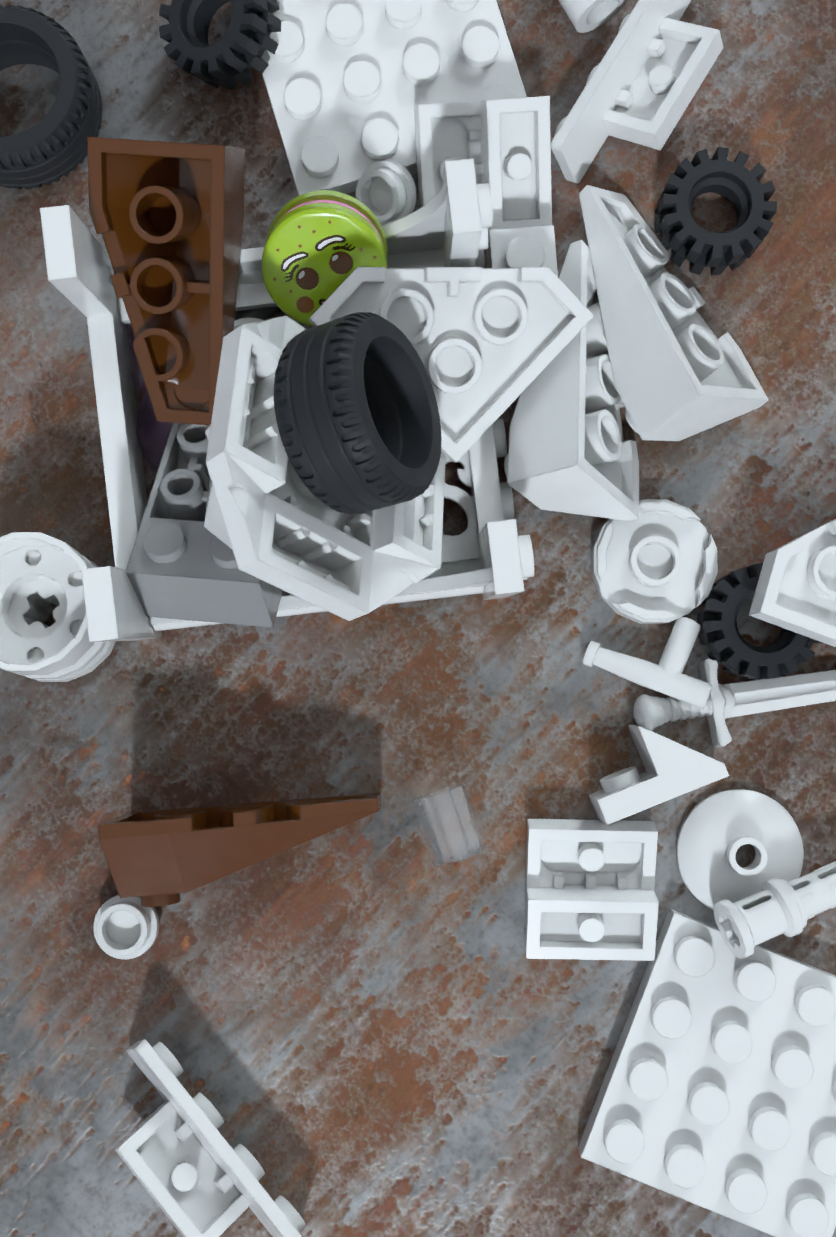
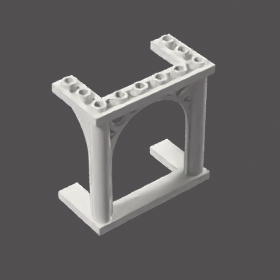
[40,158,534,642]

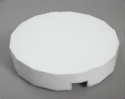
[591,499,718,624]

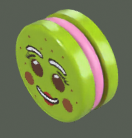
[262,190,388,327]

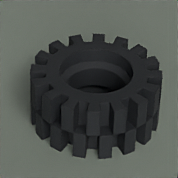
[159,0,281,90]
[654,147,777,276]
[697,563,821,680]

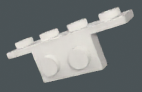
[551,0,724,184]
[114,1039,306,1237]

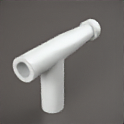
[583,617,713,709]

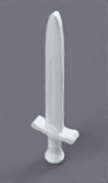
[633,658,836,748]

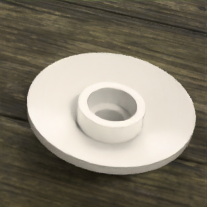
[676,789,804,910]

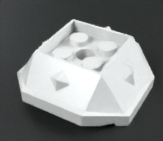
[204,316,446,621]

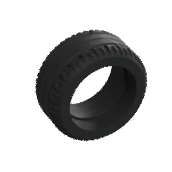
[0,4,102,190]
[274,312,442,514]

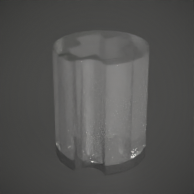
[413,784,484,866]

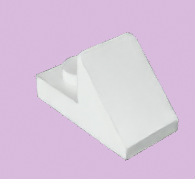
[589,725,729,825]

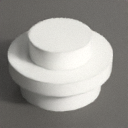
[356,160,417,225]
[93,895,159,960]

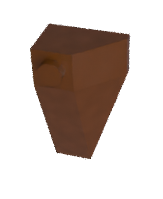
[87,137,245,426]
[98,793,381,907]

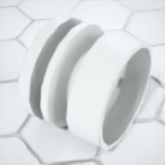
[0,532,116,682]

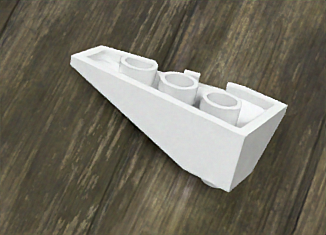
[579,185,769,441]
[504,239,639,521]

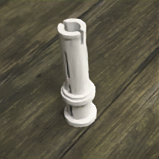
[714,861,836,959]

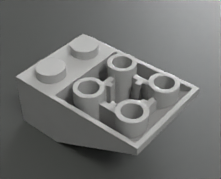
[126,423,283,628]

